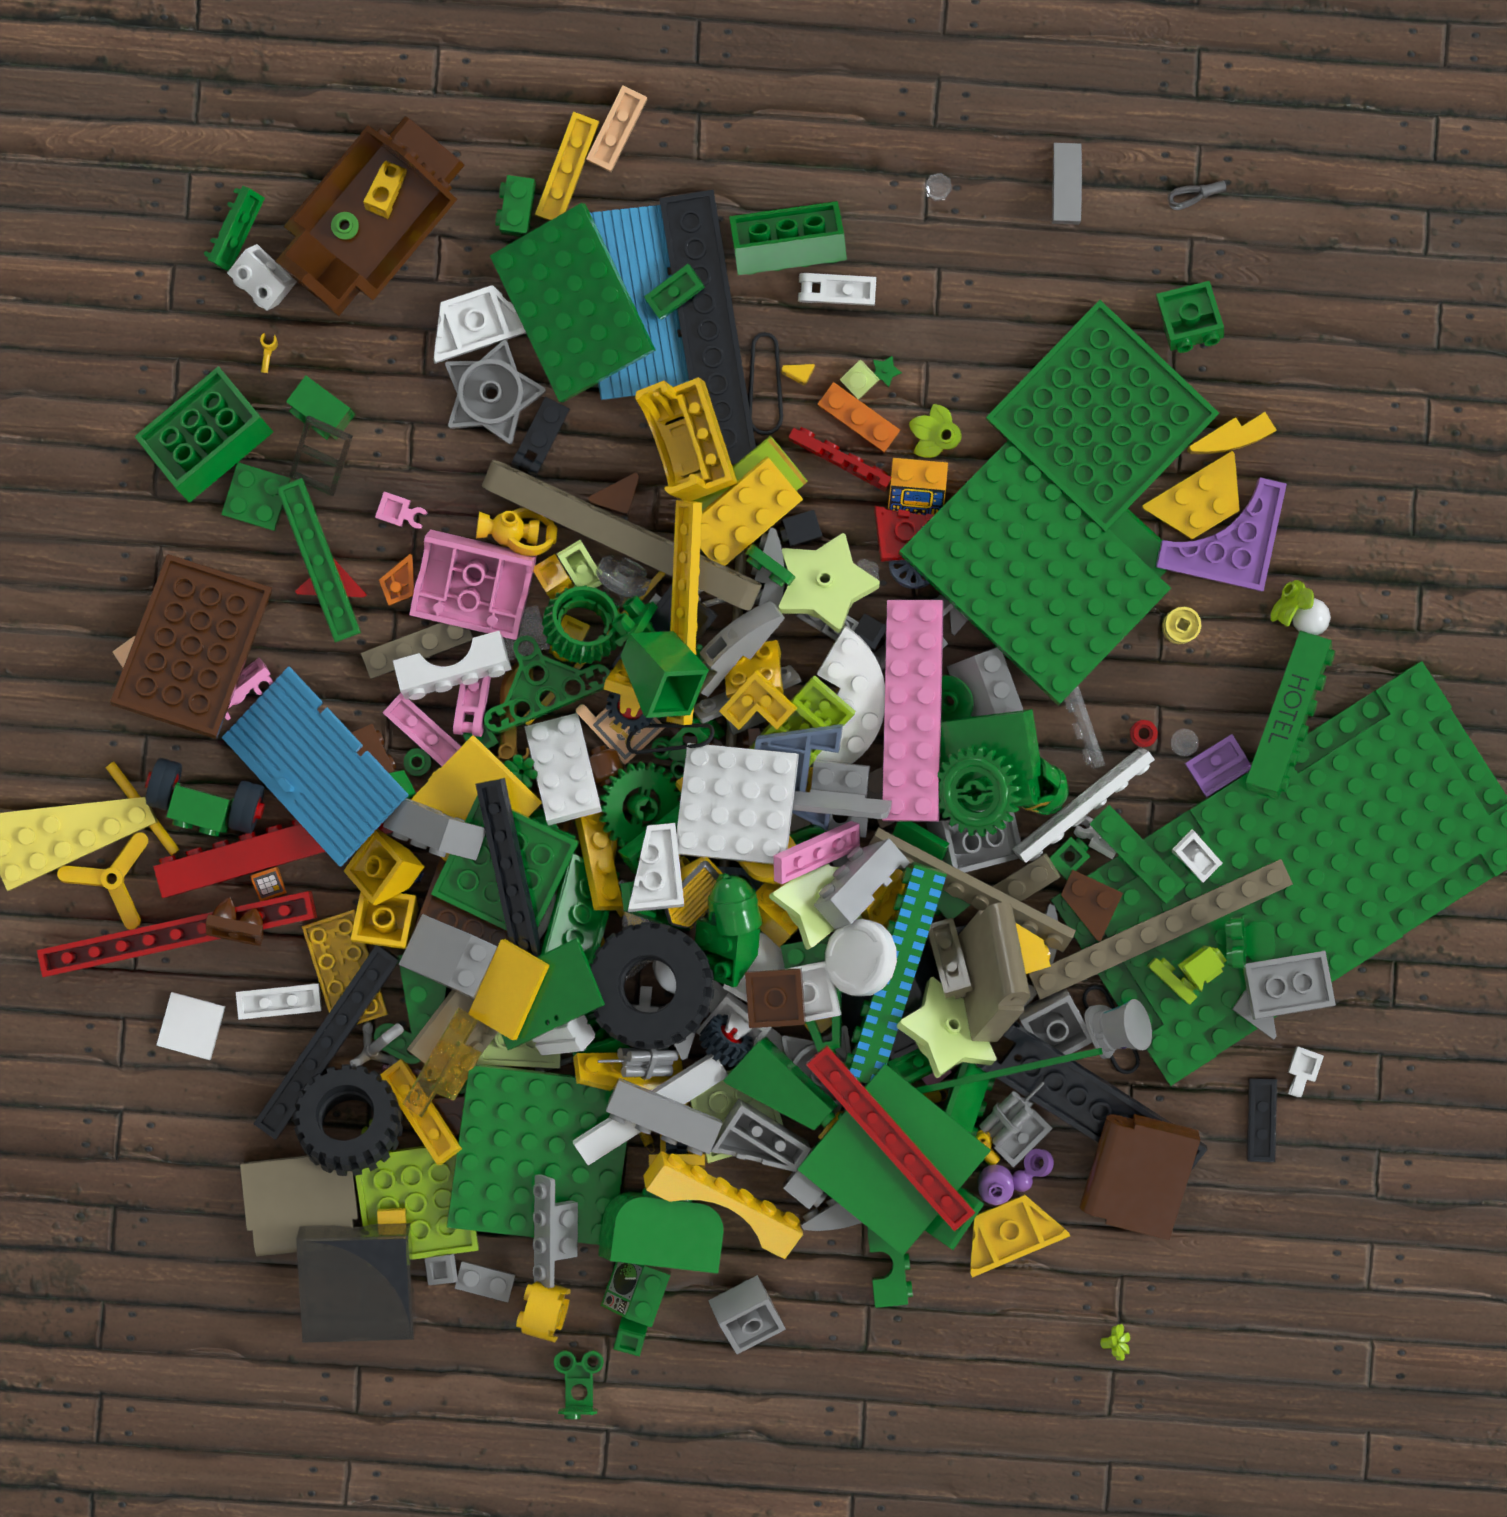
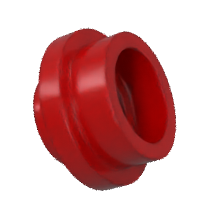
[1130,720,1158,747]

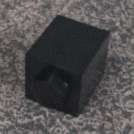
[779,510,822,548]

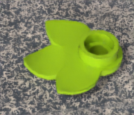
[909,404,962,458]
[1270,580,1314,627]

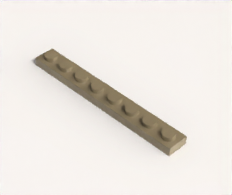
[869,828,1076,952]

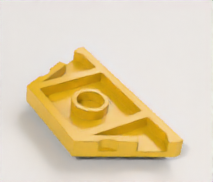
[1141,451,1240,540]
[970,1194,1070,1277]

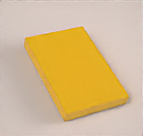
[468,939,550,1040]

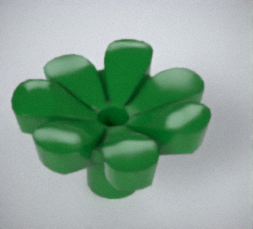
[504,755,538,789]

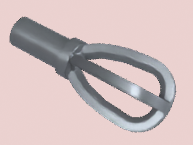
[1168,180,1226,210]

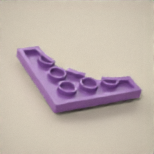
[1155,478,1287,592]

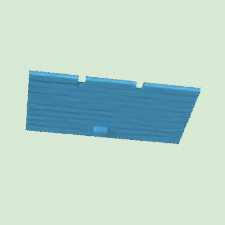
[590,205,689,400]
[222,666,409,867]

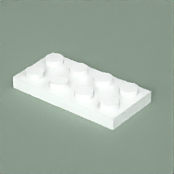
[525,713,602,826]

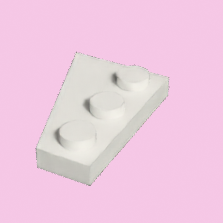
[628,823,684,912]

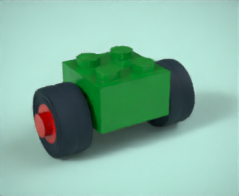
[145,758,265,836]

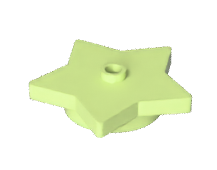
[779,533,880,633]
[769,864,863,950]
[897,977,997,1078]

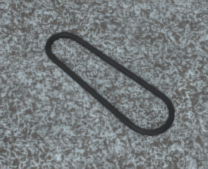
[748,332,783,435]
[626,723,715,754]

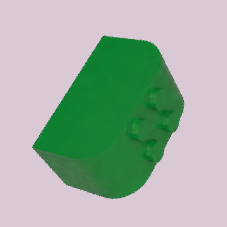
[598,1188,724,1273]

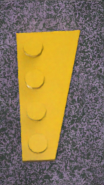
[573,1053,688,1105]

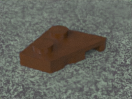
[1060,870,1123,942]

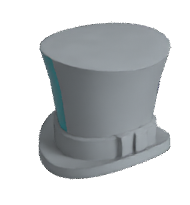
[1085,999,1152,1059]

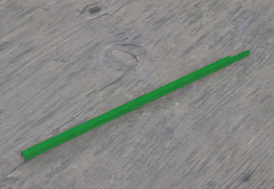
[840,1048,1103,1111]

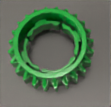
[542,585,620,664]

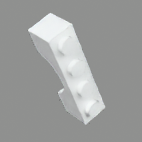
[393,631,512,700]

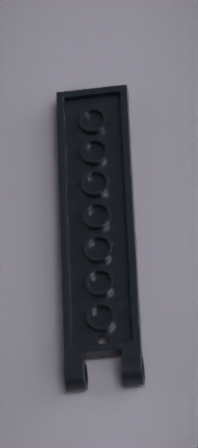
[975,1021,1208,1171]

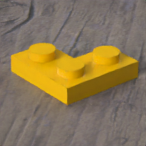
[719,670,797,730]

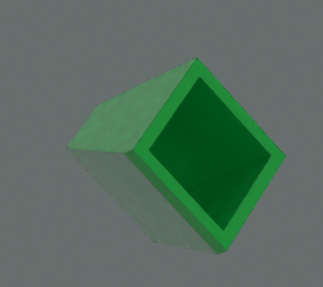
[621,631,709,718]

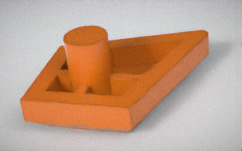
[379,554,414,606]

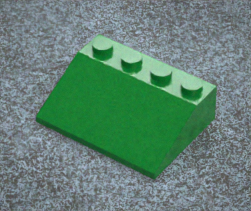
[134,366,274,503]

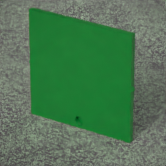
[797,1063,991,1255]

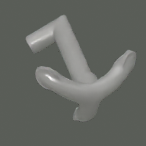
[350,1021,404,1070]

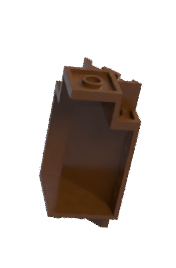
[275,116,465,316]

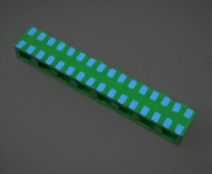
[844,862,947,1084]

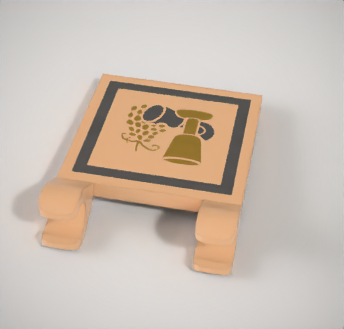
[575,704,664,765]

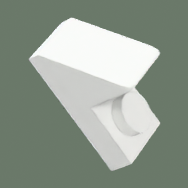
[1172,830,1222,882]

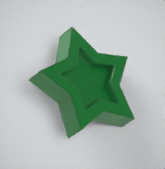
[873,356,902,388]

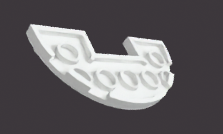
[809,626,885,767]

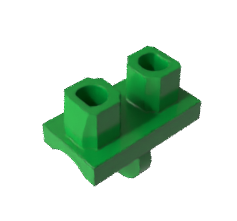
[611,596,658,647]

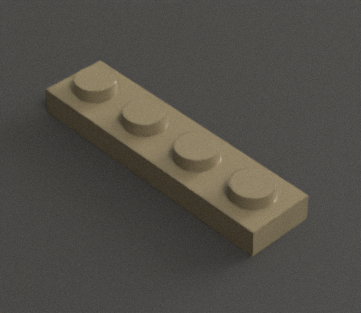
[361,623,473,679]

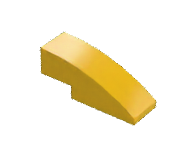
[1186,412,1277,454]

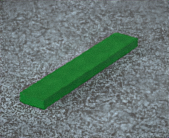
[276,478,361,643]

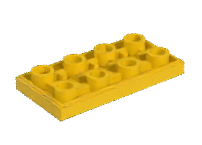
[302,909,388,1025]

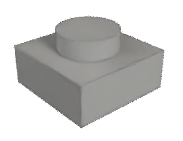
[425,1254,458,1285]

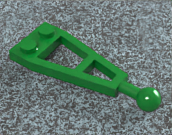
[780,936,842,1056]

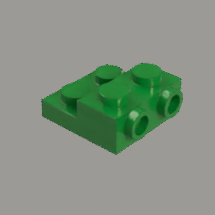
[1156,281,1224,353]

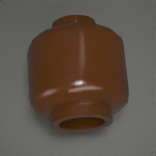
[589,746,625,789]

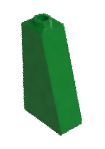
[723,1037,839,1130]

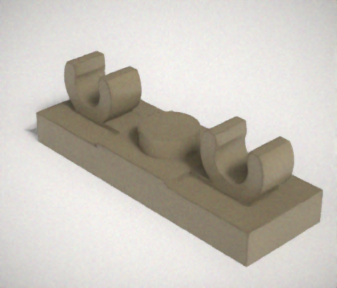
[928,917,973,999]

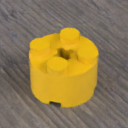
[516,1281,570,1343]

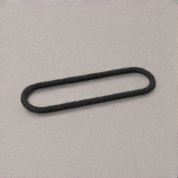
[1082,985,1140,1074]

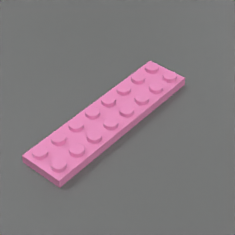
[882,600,943,822]

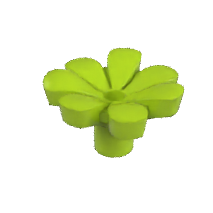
[1101,1324,1130,1361]

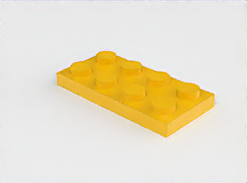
[700,457,803,566]

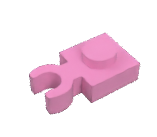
[375,492,427,529]

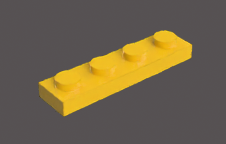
[535,112,599,221]
[575,804,623,910]
[380,1059,462,1165]

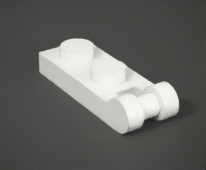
[798,273,876,306]

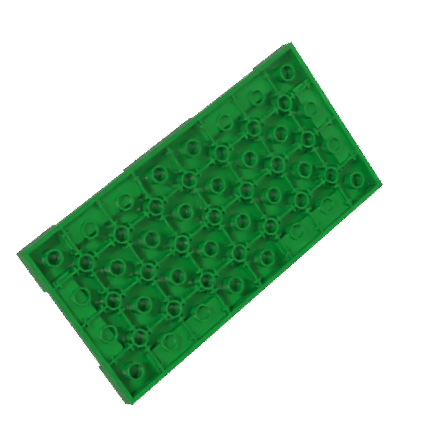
[1049,661,1507,1086]

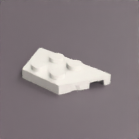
[433,285,526,364]

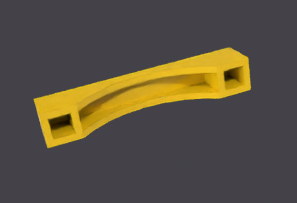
[643,1151,803,1259]

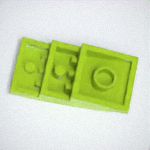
[748,675,856,766]

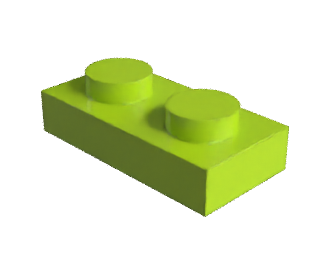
[1147,958,1197,1005]

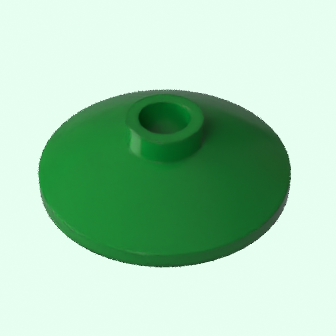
[941,675,974,720]

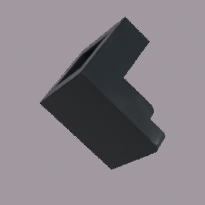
[854,613,887,651]

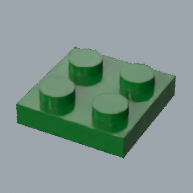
[221,462,291,531]

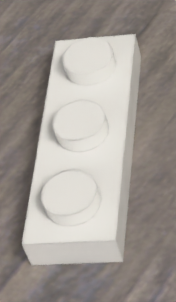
[236,983,322,1020]

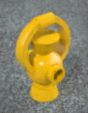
[476,507,557,556]

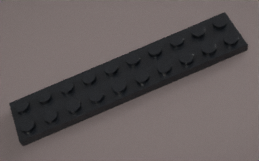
[659,189,756,465]

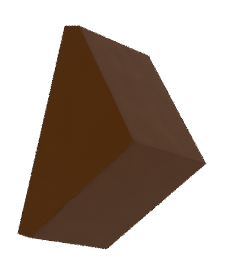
[588,472,640,516]

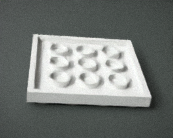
[676,743,799,864]

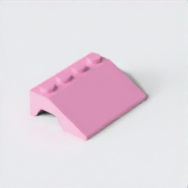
[409,529,537,640]

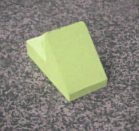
[557,540,606,588]

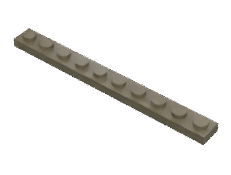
[1028,859,1293,1000]

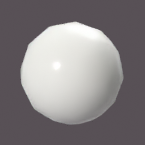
[1292,598,1331,635]

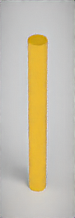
[106,762,180,856]

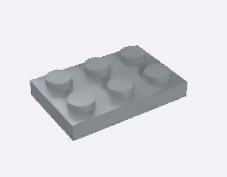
[1243,951,1336,1020]

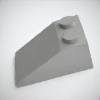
[926,811,1021,872]
[399,914,497,999]

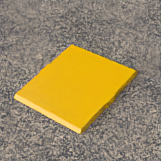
[411,735,542,862]

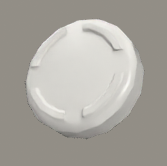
[825,919,897,996]

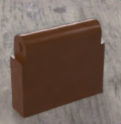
[1079,1114,1200,1240]

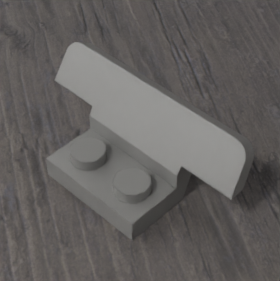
[792,760,892,819]

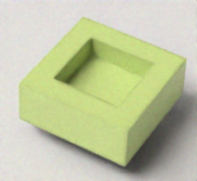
[840,360,880,400]

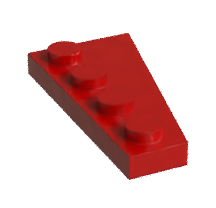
[788,427,892,492]

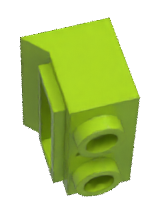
[1178,945,1227,992]

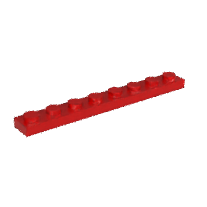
[806,1045,975,1231]

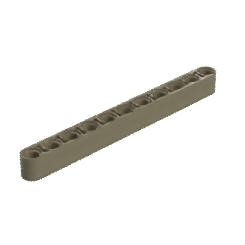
[482,460,762,611]

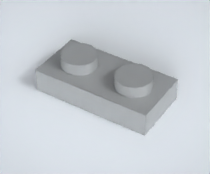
[994,1108,1053,1167]
[455,1261,515,1302]

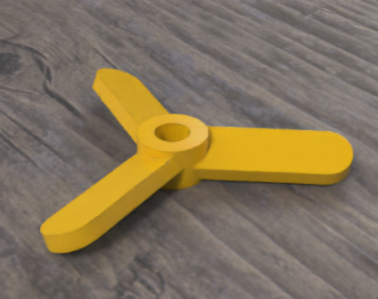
[57,832,148,930]

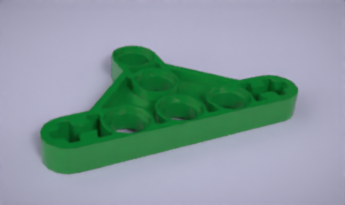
[484,636,610,734]

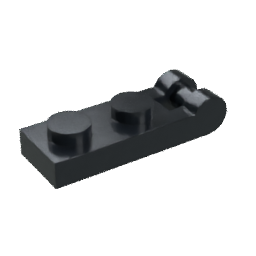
[511,396,570,478]

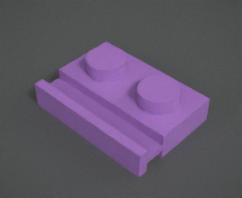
[1184,734,1252,797]

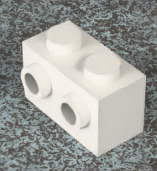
[227,244,297,311]

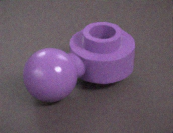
[1012,1149,1054,1192]

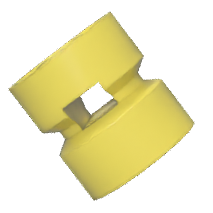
[1162,607,1201,645]

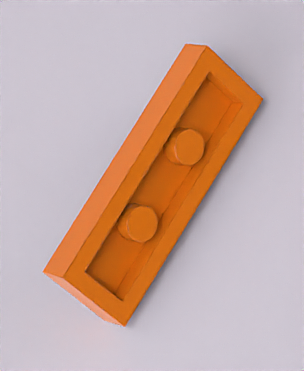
[817,382,900,453]

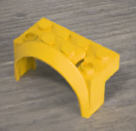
[635,377,738,501]

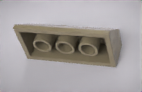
[407,990,498,1087]

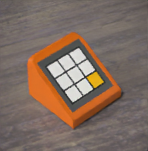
[250,867,287,902]

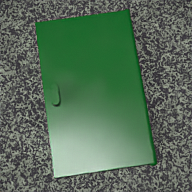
[501,938,605,1050]

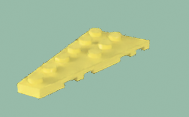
[0,797,158,891]

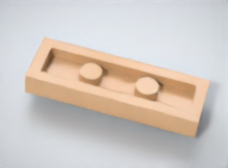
[586,85,647,172]

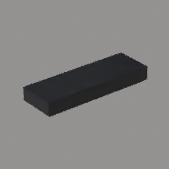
[1247,1078,1277,1162]

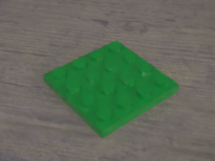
[431,795,579,931]

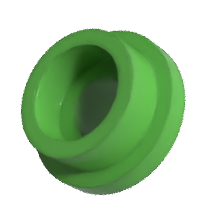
[331,212,359,240]

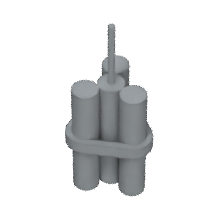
[598,1048,678,1080]
[980,1082,1044,1147]

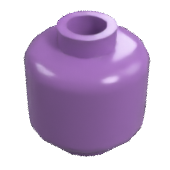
[977,1164,1014,1205]

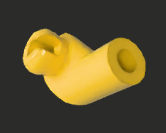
[976,1130,1001,1165]

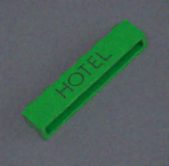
[1246,631,1336,800]

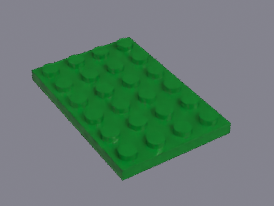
[490,203,656,402]

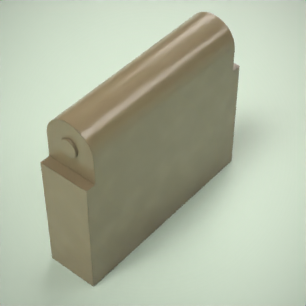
[958,902,1030,1042]
[240,1155,360,1257]

